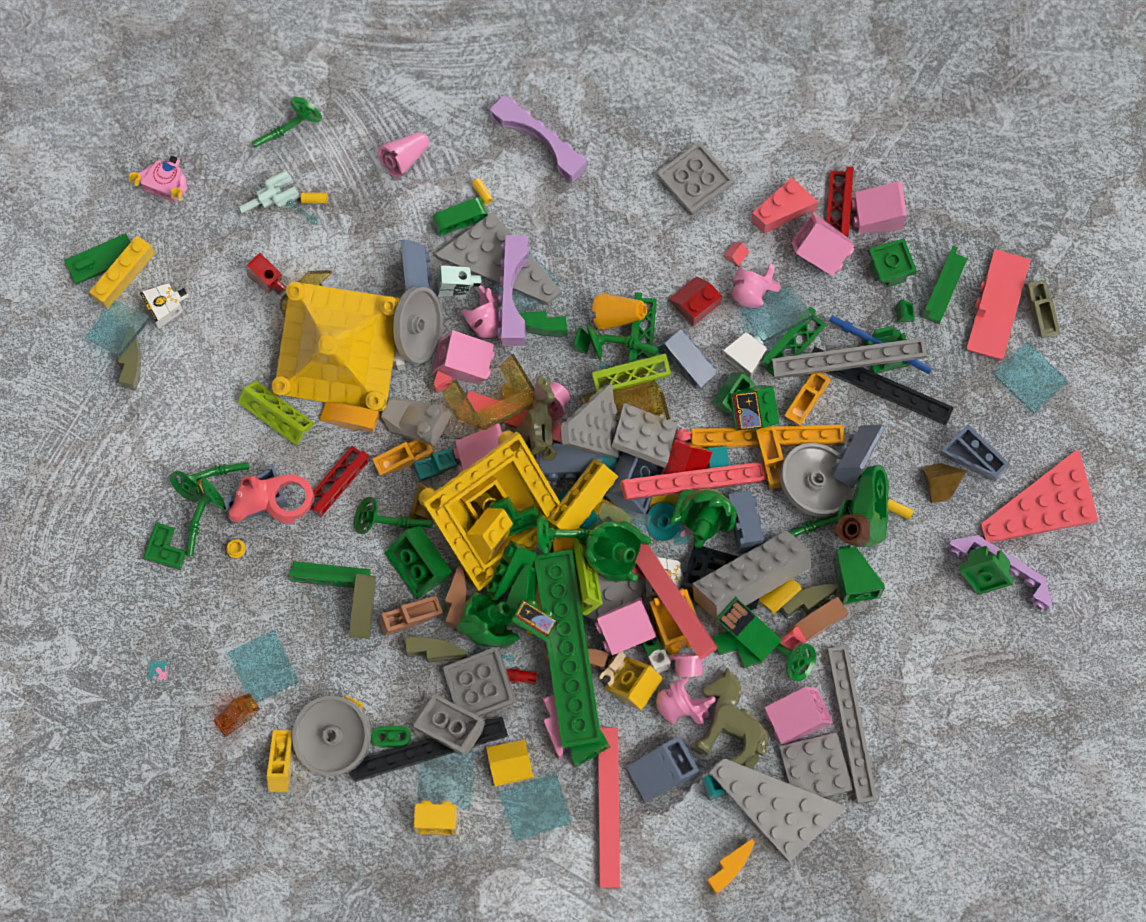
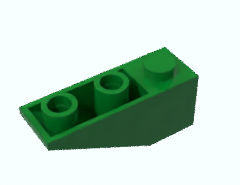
[486,540,537,600]

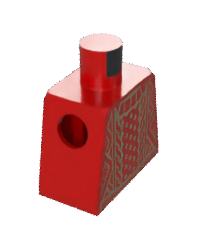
[247,252,287,296]

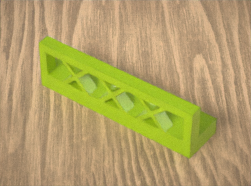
[592,353,671,391]
[237,381,315,446]
[572,538,603,615]

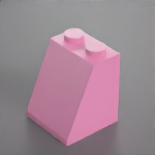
[851,181,907,234]
[792,213,854,276]
[431,330,495,384]
[453,424,502,473]
[595,596,656,655]
[765,687,834,744]

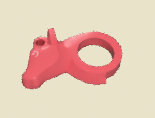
[228,474,315,524]

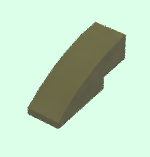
[1024,279,1060,338]
[118,328,141,391]
[349,574,376,639]
[779,584,839,619]
[405,637,467,663]

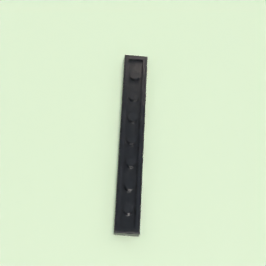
[812,347,954,425]
[352,717,508,782]

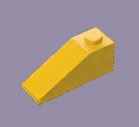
[267,730,293,792]

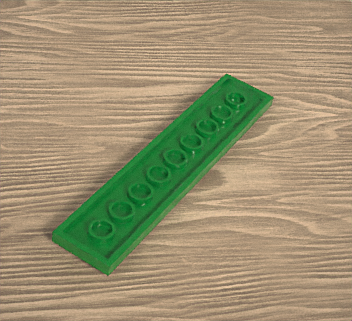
[534,550,602,749]

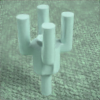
[239,170,301,213]

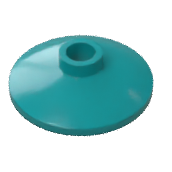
[647,502,682,541]

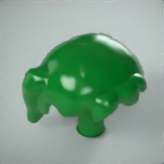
[669,488,737,548]
[585,521,651,582]
[457,592,520,649]

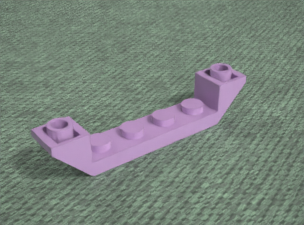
[947,535,1052,612]

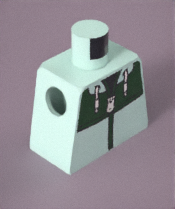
[437,266,481,297]

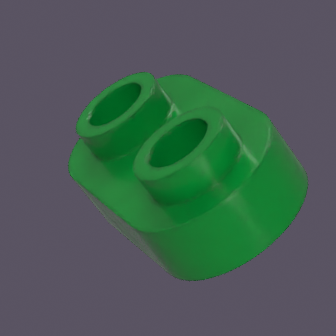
[371,726,411,748]

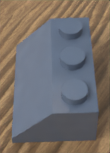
[401,239,433,291]
[833,425,886,488]
[538,444,603,481]
[605,451,662,515]

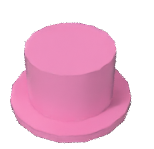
[532,382,570,419]
[669,653,708,677]

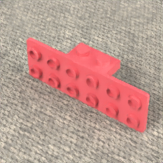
[966,249,1030,360]

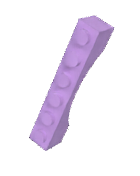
[489,95,587,184]
[498,235,529,346]

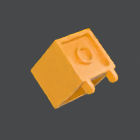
[648,589,697,655]

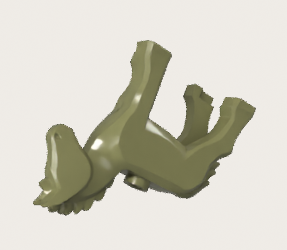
[514,375,557,471]
[690,668,769,770]

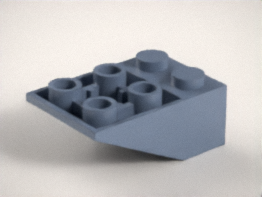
[626,736,699,803]

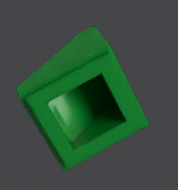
[573,328,591,354]

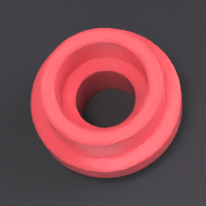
[674,428,692,441]

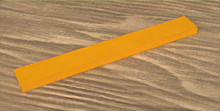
[691,425,845,449]

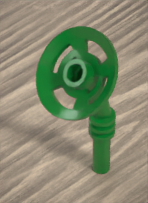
[252,96,322,148]
[586,324,659,360]
[170,462,249,502]
[186,477,226,556]
[354,497,433,534]
[789,500,851,537]
[537,515,591,554]
[775,643,816,682]

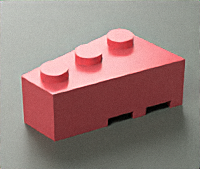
[751,177,818,234]

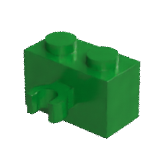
[711,372,756,414]

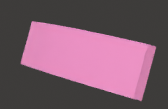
[543,695,564,760]

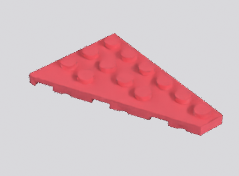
[980,450,1098,543]

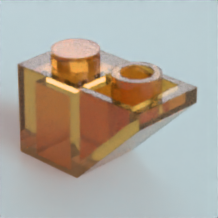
[214,693,260,737]

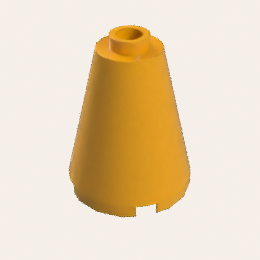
[592,293,647,331]

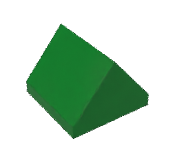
[896,299,915,323]

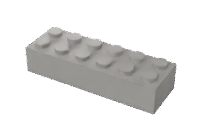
[693,530,811,622]

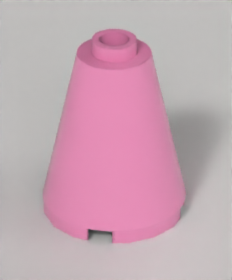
[377,132,429,178]

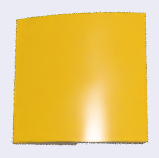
[758,579,802,614]

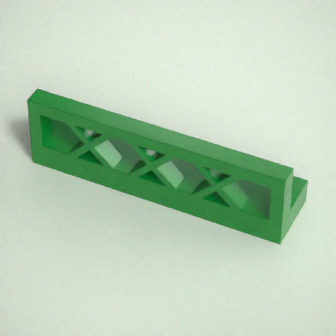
[922,246,968,325]
[629,292,657,363]
[761,306,827,380]
[289,561,371,588]

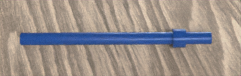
[829,315,933,375]

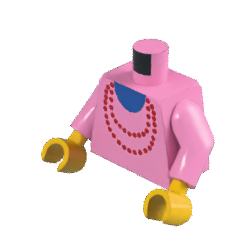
[128,156,187,203]

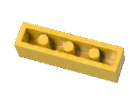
[89,235,156,310]
[547,459,618,530]

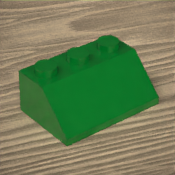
[385,526,453,599]

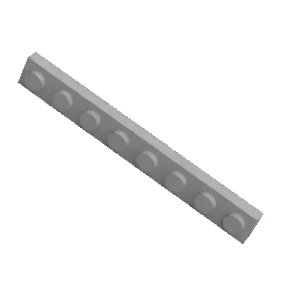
[772,338,927,379]
[827,645,878,804]

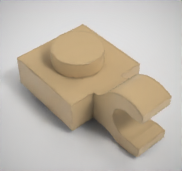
[598,652,626,686]

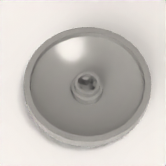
[393,287,443,363]
[780,443,854,517]
[292,696,371,776]

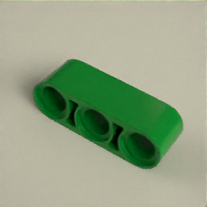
[432,198,488,235]

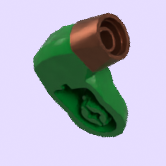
[834,465,889,547]

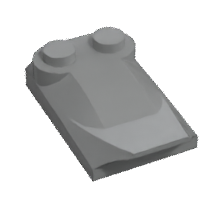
[381,398,452,446]
[412,694,485,755]

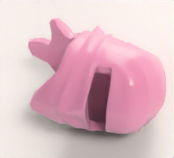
[732,264,781,309]
[461,285,502,339]
[656,677,716,725]

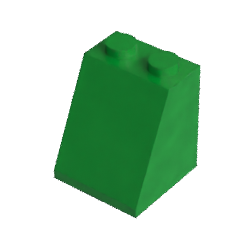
[833,545,885,604]

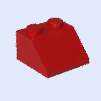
[668,276,722,326]
[663,439,713,475]

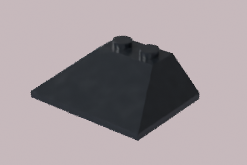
[681,546,759,610]

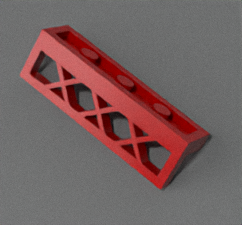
[826,166,854,238]
[303,446,370,518]

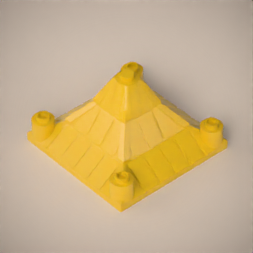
[272,281,401,411]
[418,431,560,591]

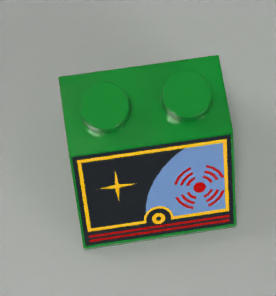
[729,385,779,431]
[510,598,557,641]

